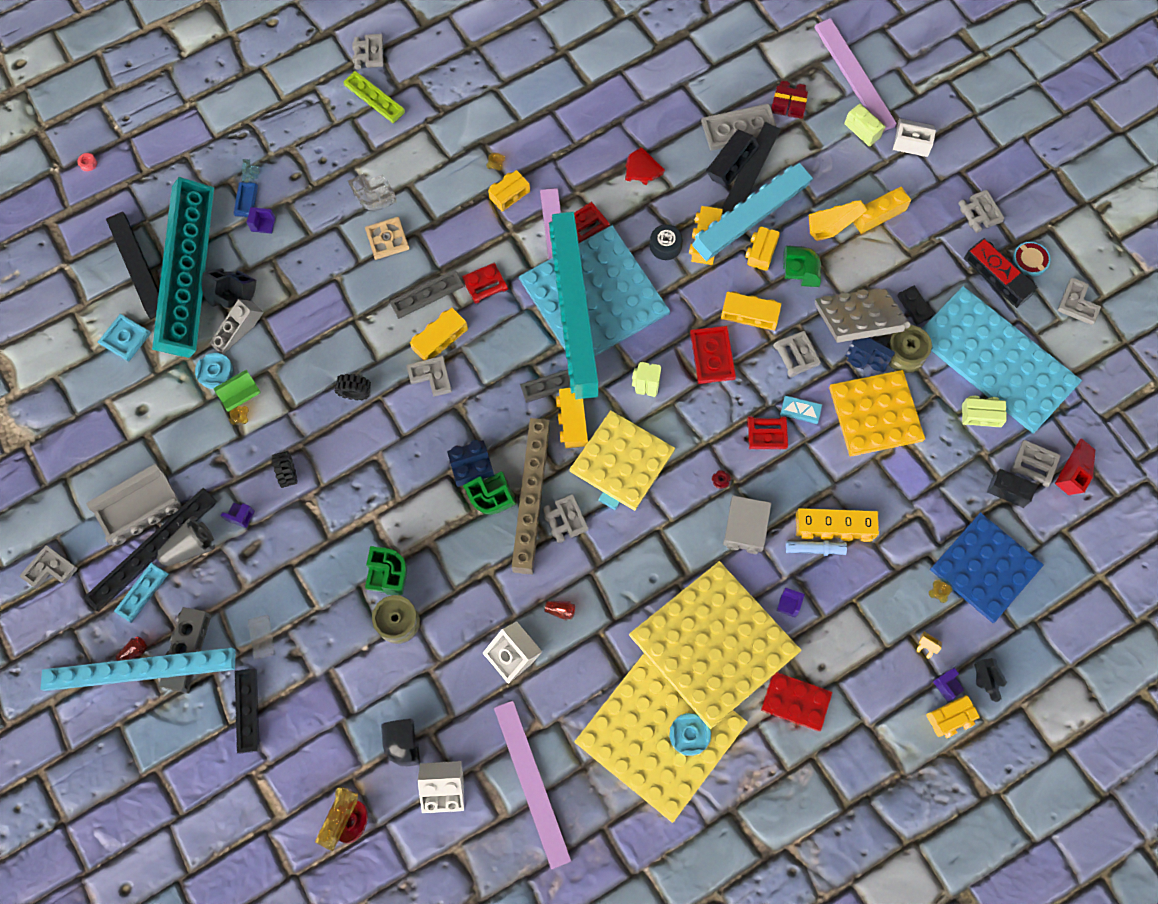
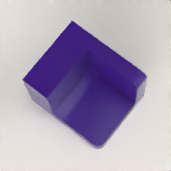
[246,207,276,234]
[221,503,255,528]
[776,588,805,618]
[933,668,964,702]

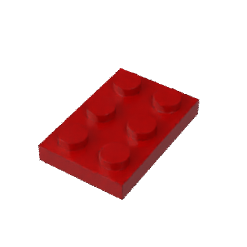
[690,326,736,384]
[761,672,832,732]

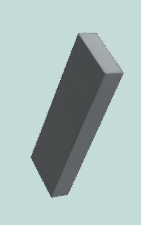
[520,369,570,403]

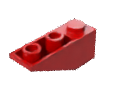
[1055,438,1096,495]

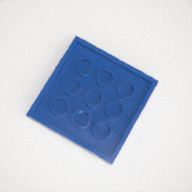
[930,512,1044,623]

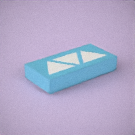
[780,396,822,424]

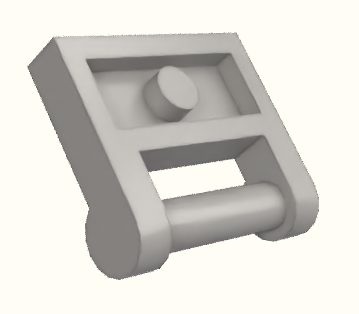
[773,331,821,378]
[1010,440,1061,487]

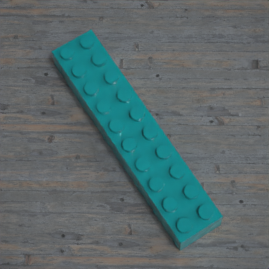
[152,177,214,358]
[549,212,598,399]

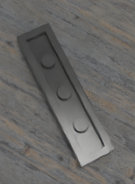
[389,270,464,319]

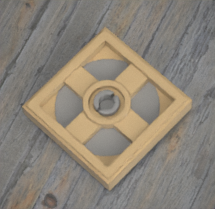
[365,216,410,260]

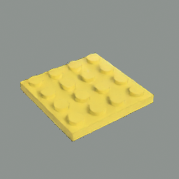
[570,410,675,511]

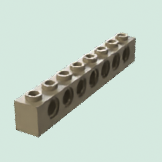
[512,418,550,575]

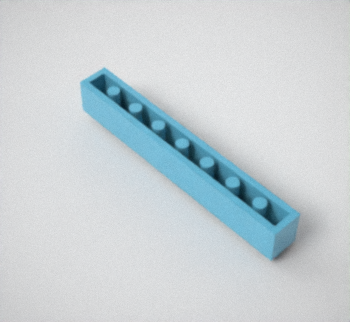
[692,163,813,262]

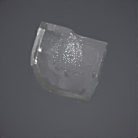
[348,174,397,211]

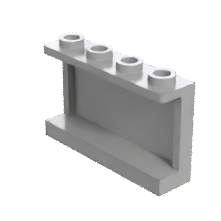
[86,463,182,546]

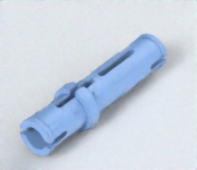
[786,540,847,556]

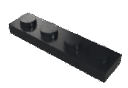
[235,668,260,754]

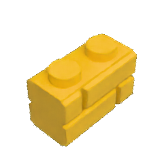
[488,170,530,212]
[745,226,780,271]
[926,695,979,738]

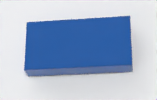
[234,182,258,217]

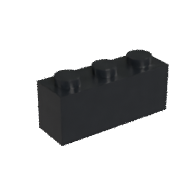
[706,129,759,188]

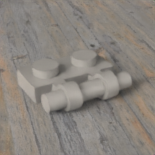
[353,34,383,69]
[958,190,1005,233]
[543,494,588,543]

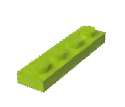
[343,71,405,124]

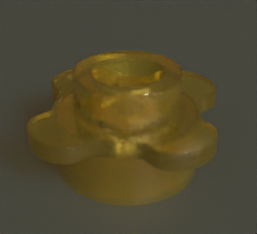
[486,153,505,171]
[229,406,249,425]
[929,580,952,603]

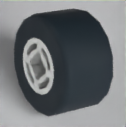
[650,224,683,260]

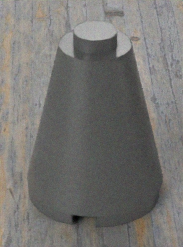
[157,516,215,566]

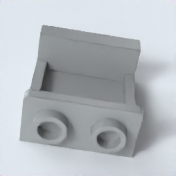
[723,495,771,554]

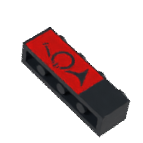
[964,238,1038,308]

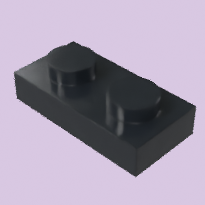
[897,285,934,325]

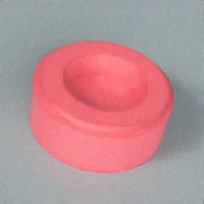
[77,153,97,171]

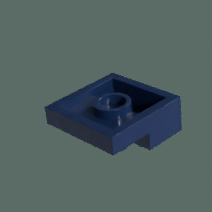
[845,338,895,373]
[447,440,495,487]

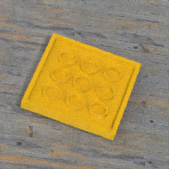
[829,370,925,457]

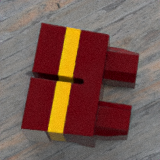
[771,81,808,119]

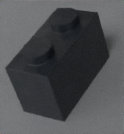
[987,469,1038,508]

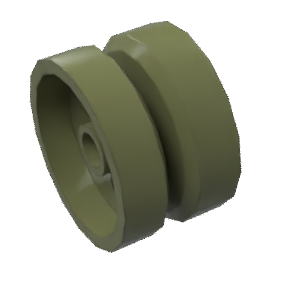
[886,325,932,373]
[372,595,420,644]

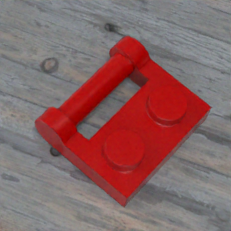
[574,202,610,244]
[462,262,508,304]
[747,416,788,449]

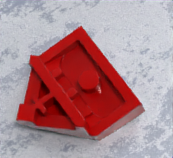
[625,147,665,185]

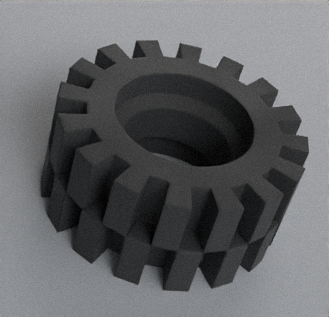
[335,374,371,401]
[272,451,298,488]

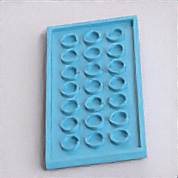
[922,286,1082,434]

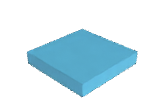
[98,313,151,362]

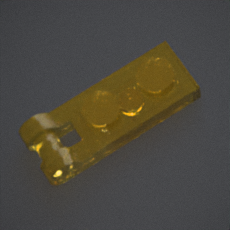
[315,786,358,851]

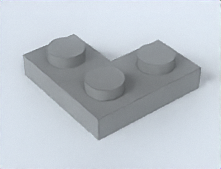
[1057,277,1101,325]
[406,356,452,397]
[19,545,78,589]

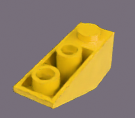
[809,200,867,241]

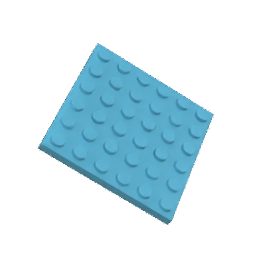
[519,225,670,356]

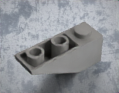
[210,299,264,354]

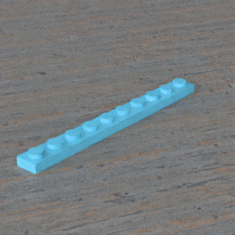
[40,648,236,691]

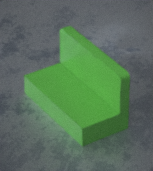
[213,369,261,412]

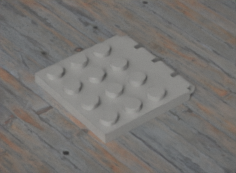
[815,288,911,343]

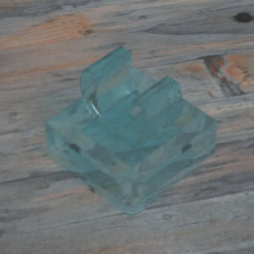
[241,159,259,183]

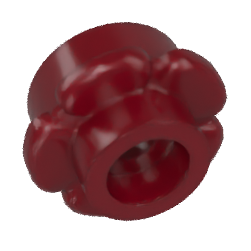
[712,470,731,489]

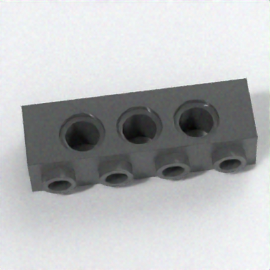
[158,607,212,694]

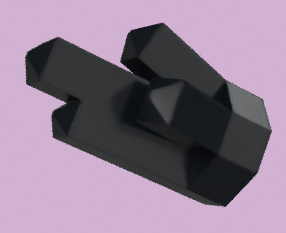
[974,658,1007,702]

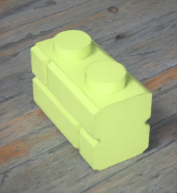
[845,103,885,146]
[632,362,661,397]
[962,396,1006,427]

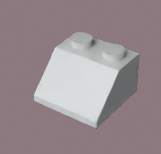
[483,621,542,683]

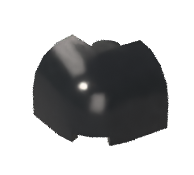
[202,268,257,308]
[381,718,420,767]

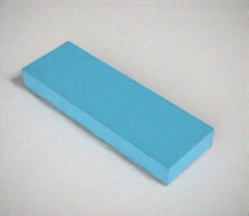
[114,562,168,623]

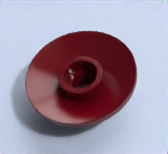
[334,800,368,844]

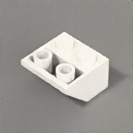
[893,119,936,157]
[418,761,464,813]

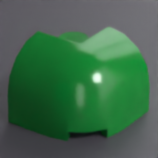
[783,245,821,287]
[463,471,517,515]
[365,546,407,595]

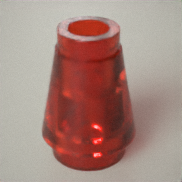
[544,600,575,621]
[115,636,148,661]

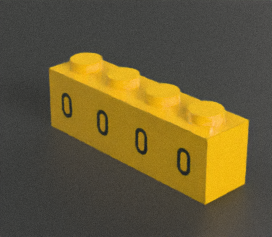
[796,508,879,542]

